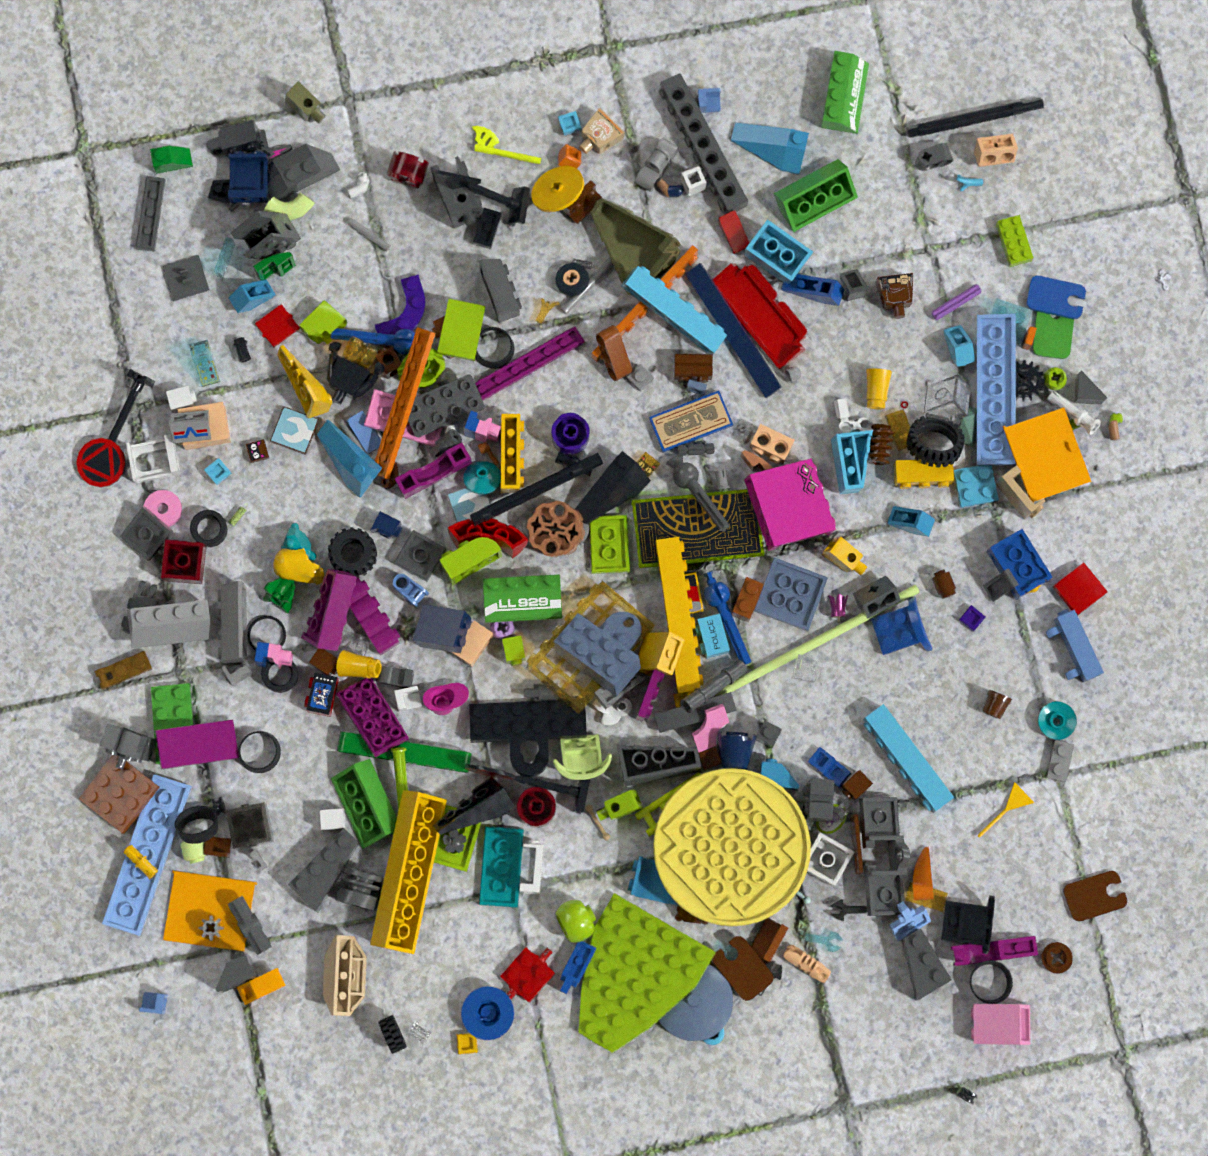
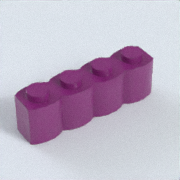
[350,578,400,656]

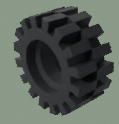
[378,1015,407,1054]

